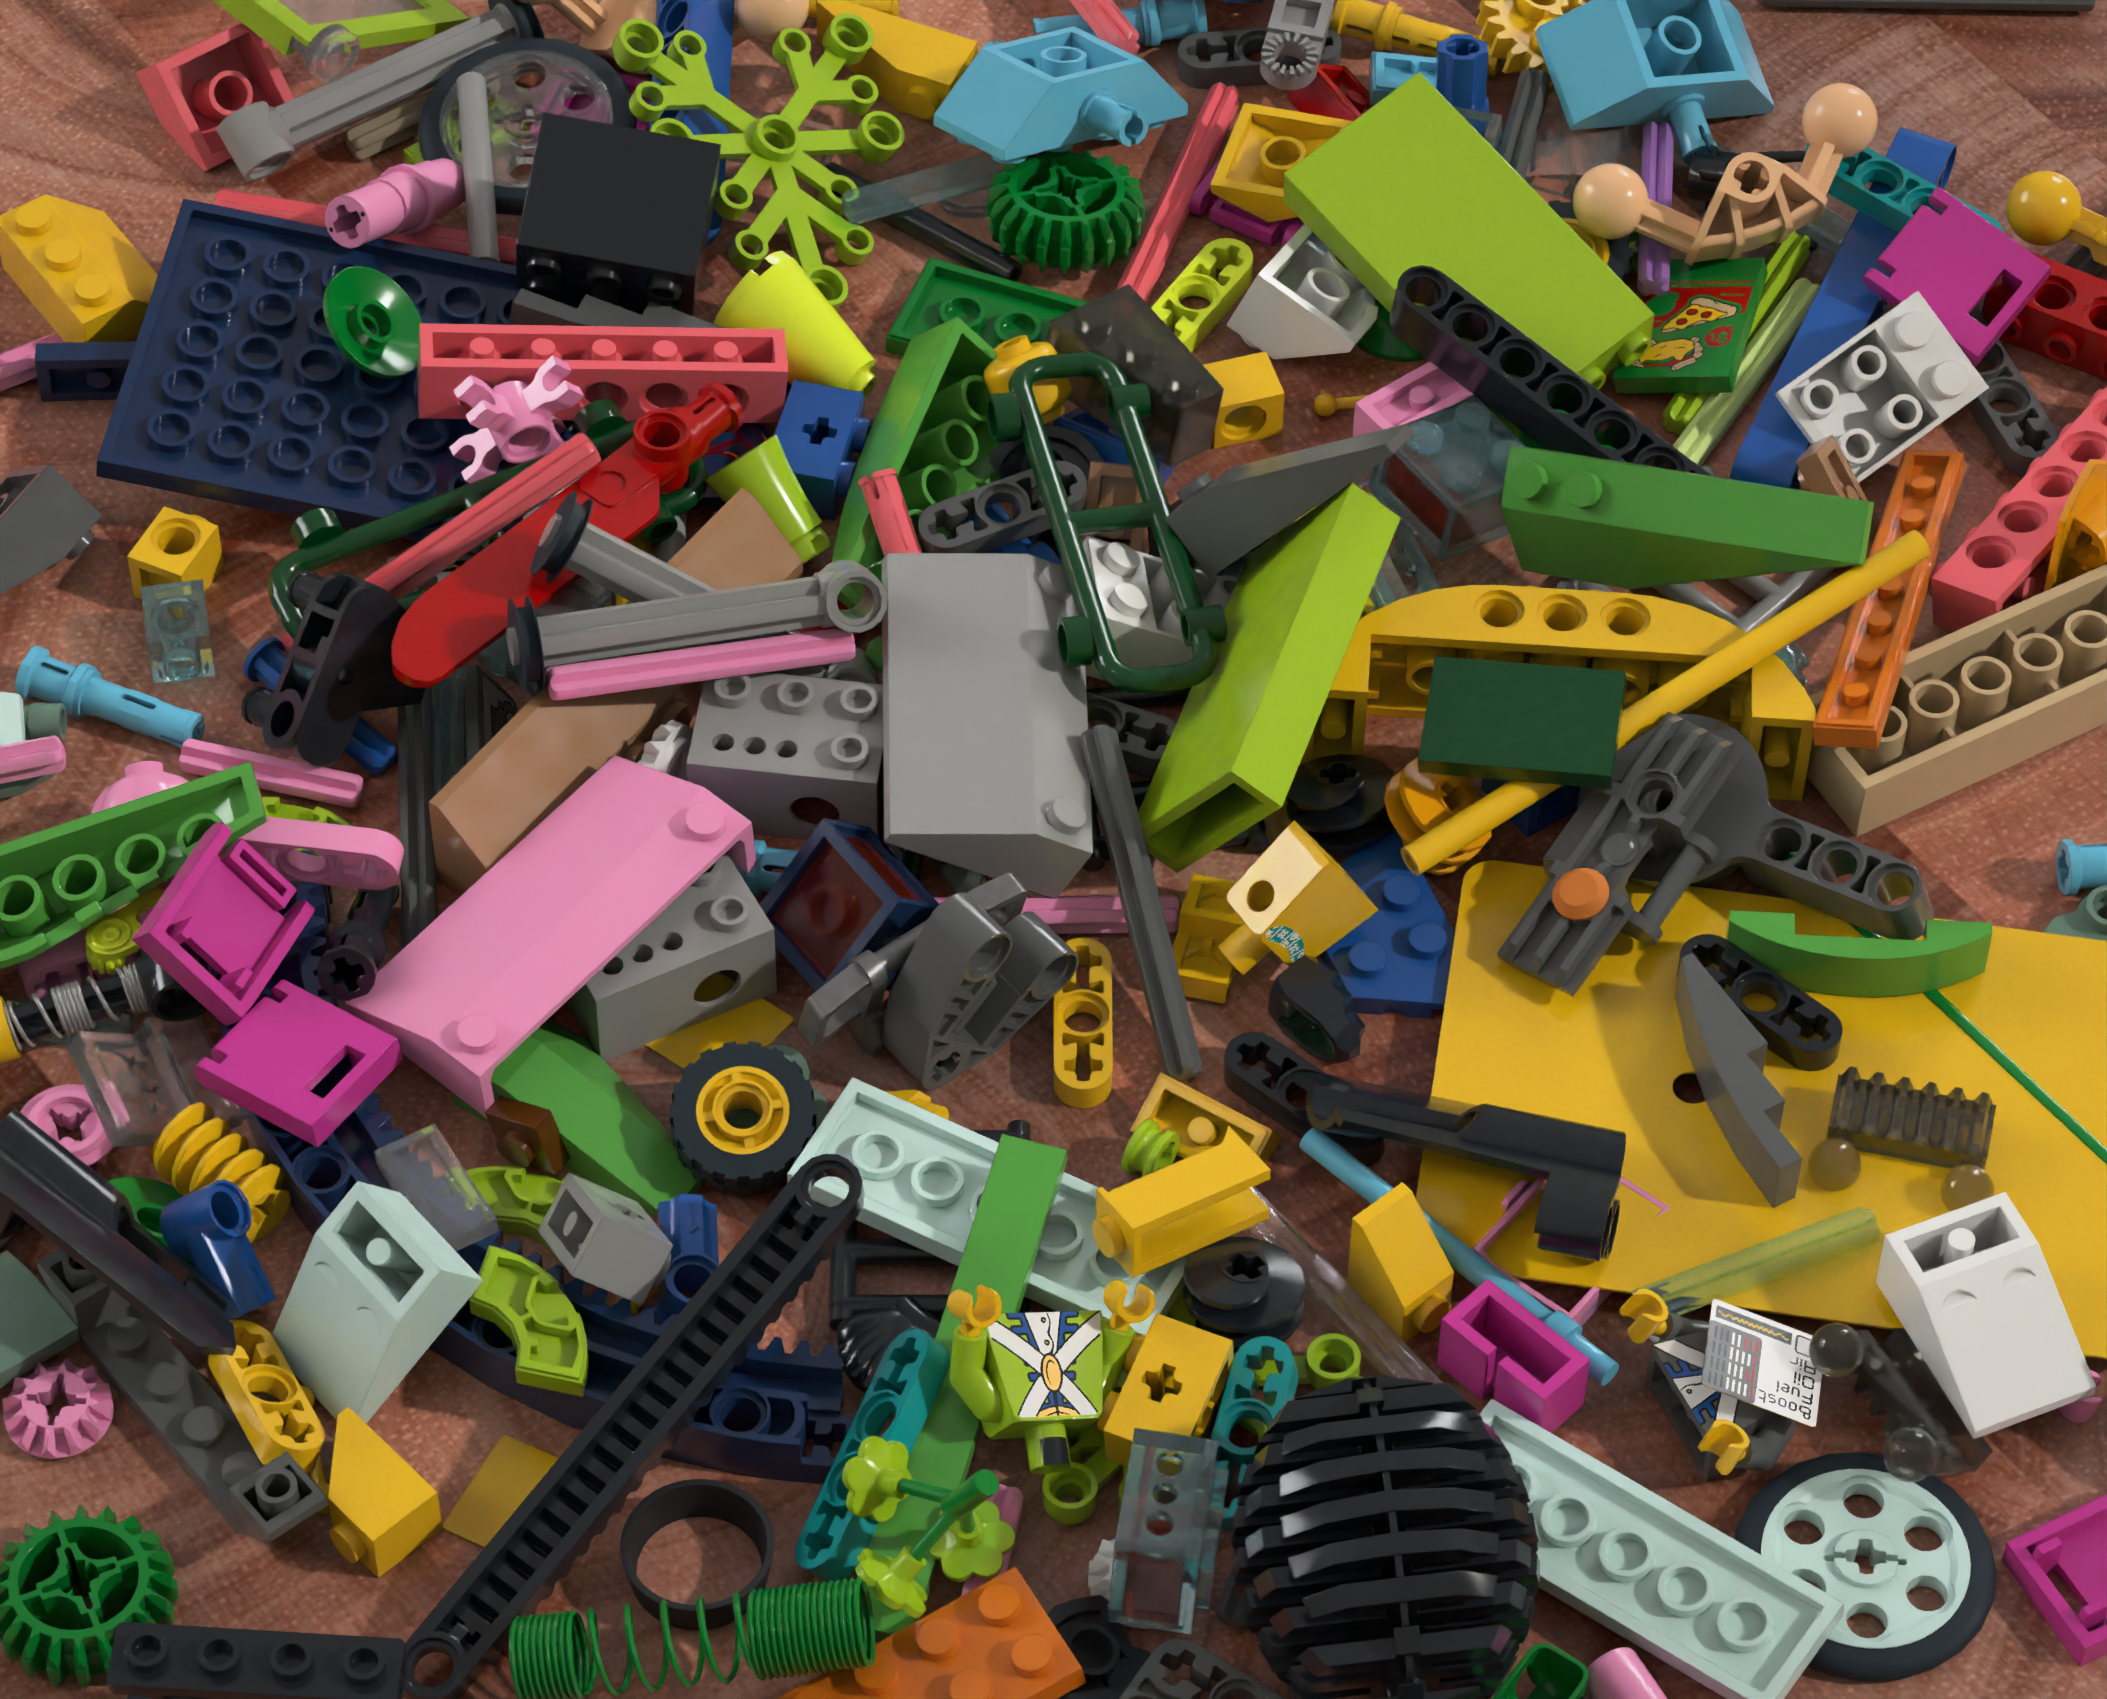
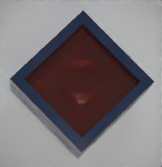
[759,818,939,991]

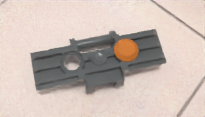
[1497,712,1744,997]

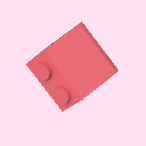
[135,22,294,171]

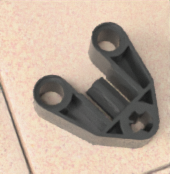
[881,893,1079,1090]

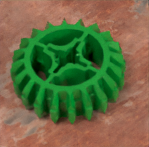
[986,149,1145,274]
[0,1504,179,1690]

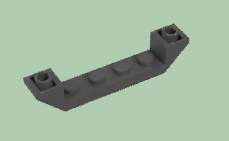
[37,1248,328,1542]

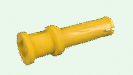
[1330,0,1502,77]

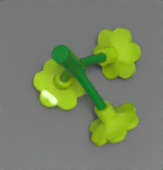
[842,1436,1016,1618]

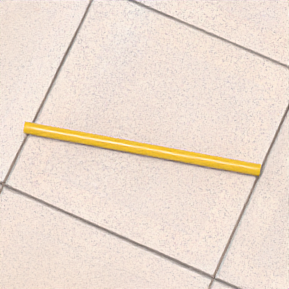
[1400,530,1930,876]

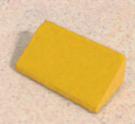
[1130,1072,1283,1163]

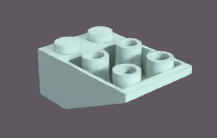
[272,1181,483,1424]

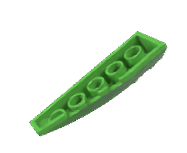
[832,316,1001,627]
[1501,446,1874,589]

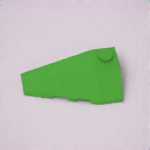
[453,1018,702,1219]

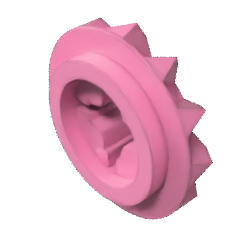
[20,1084,122,1166]
[2,1357,114,1459]

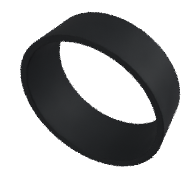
[620,1479,774,1630]

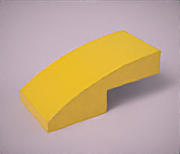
[1172,874,1244,1004]

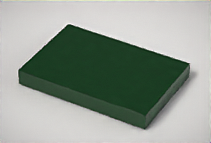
[1418,656,1626,789]

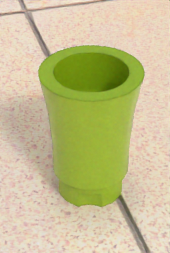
[704,434,832,564]

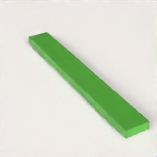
[857,1134,1068,1640]

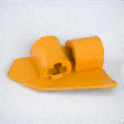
[2044,459,2107,591]

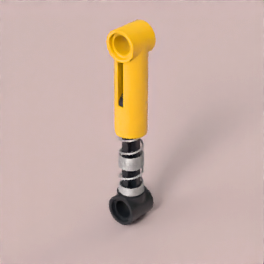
[0,942,210,1064]

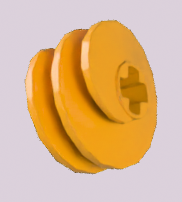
[1384,757,1492,876]

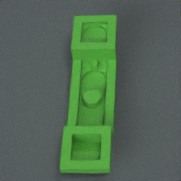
[1726,910,1992,997]

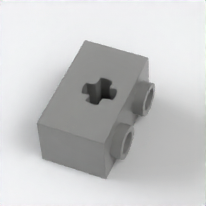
[538,1172,673,1305]

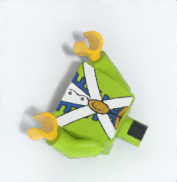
[947,1280,1155,1475]

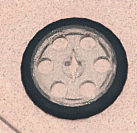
[418,37,637,216]

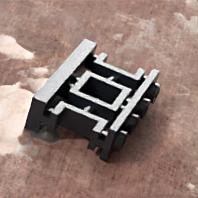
[107,1622,407,1699]

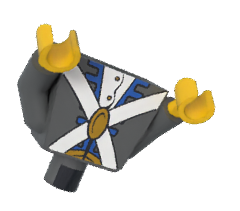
[1619,1288,1797,1482]

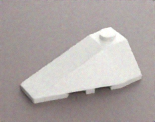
[1226,224,1379,360]

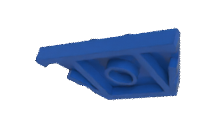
[1319,827,1455,1019]

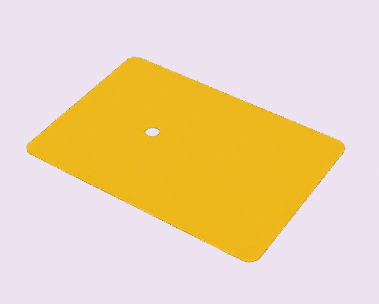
[1416,860,2107,1360]

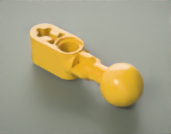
[2006,170,2107,267]

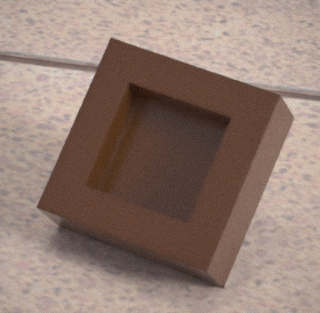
[485,1096,570,1175]

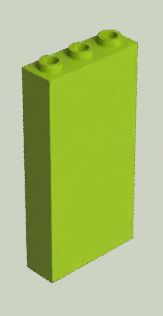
[1284,72,1654,445]
[1138,482,1401,873]

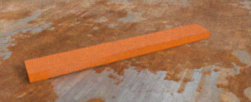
[1813,450,1965,749]

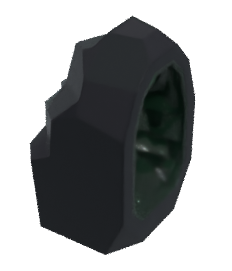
[1268,955,1366,1064]

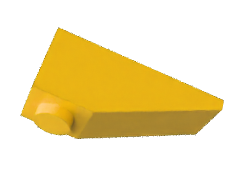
[816,0,978,122]

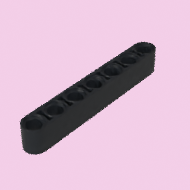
[1389,265,1712,476]

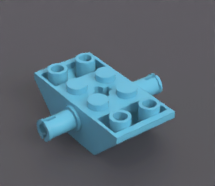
[1535,0,1775,165]
[933,26,1188,164]

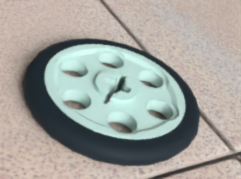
[1734,1452,1997,1682]

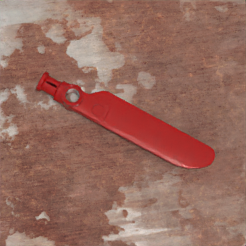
[391,382,744,688]

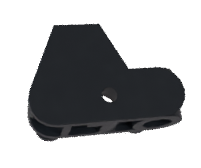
[241,570,426,767]

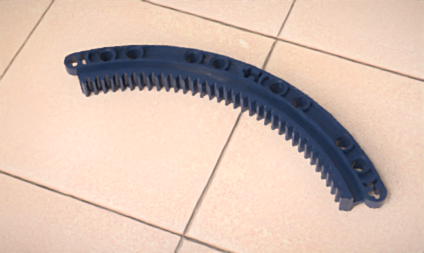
[211,850,854,1484]

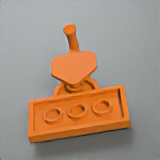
[777,1566,1086,1699]

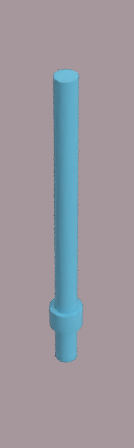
[1299,1127,1619,1386]

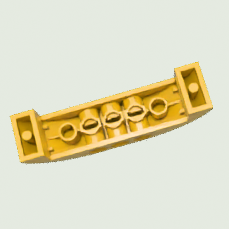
[1300,585,1816,801]

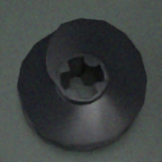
[1286,754,1394,854]
[1183,1237,1305,1353]

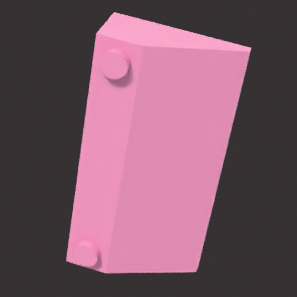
[344,755,757,1118]

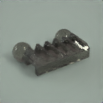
[1808,1066,1996,1212]
[1809,1323,1993,1482]

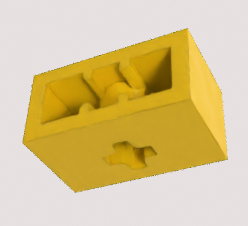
[1097,1313,1234,1487]

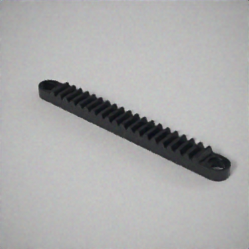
[404,1154,865,1699]

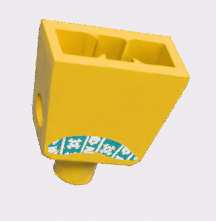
[1218,821,1379,975]

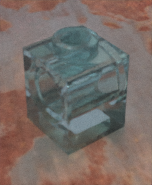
[141,579,216,683]

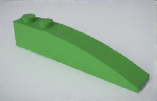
[0,762,267,969]

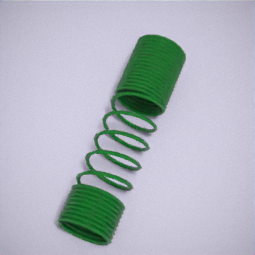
[509,1576,875,1699]

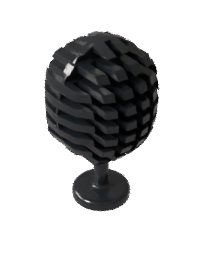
[1232,1375,1540,1699]

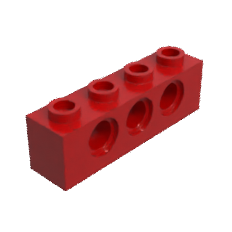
[1982,252,2107,381]

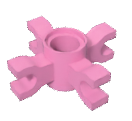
[449,355,584,483]

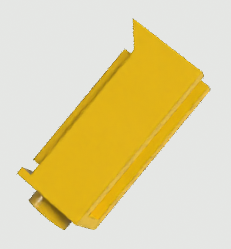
[1092,1126,1271,1279]

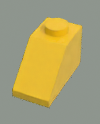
[1346,1182,1454,1346]
[328,1407,442,1578]

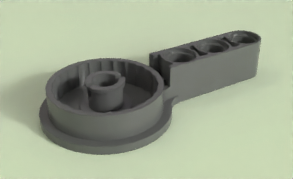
[1577,714,1934,940]

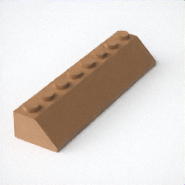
[428,488,803,896]

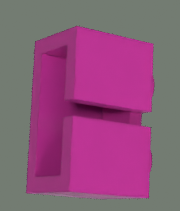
[1437,1279,1590,1433]

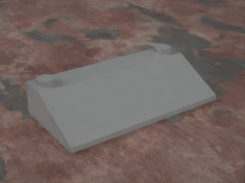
[882,553,1093,899]

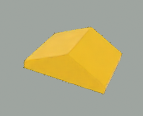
[1210,103,1353,223]

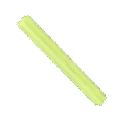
[1673,278,1820,467]

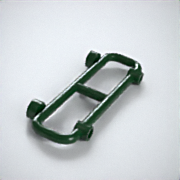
[986,352,1227,694]
[267,399,709,649]

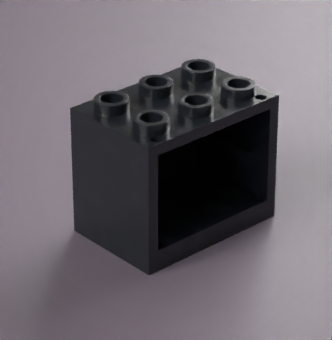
[516,112,721,316]

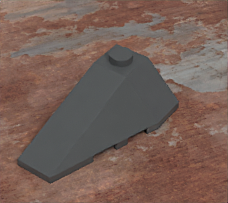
[1165,424,1414,578]
[0,464,102,595]

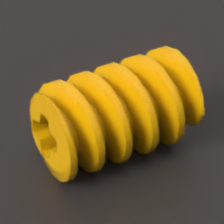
[150,1102,291,1243]

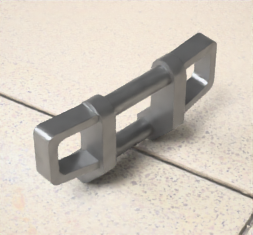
[798,871,1028,1056]

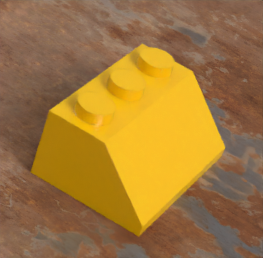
[0,194,158,343]

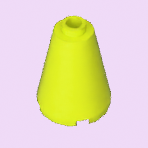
[713,250,878,400]

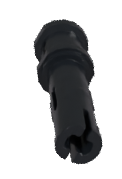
[317,885,400,1001]

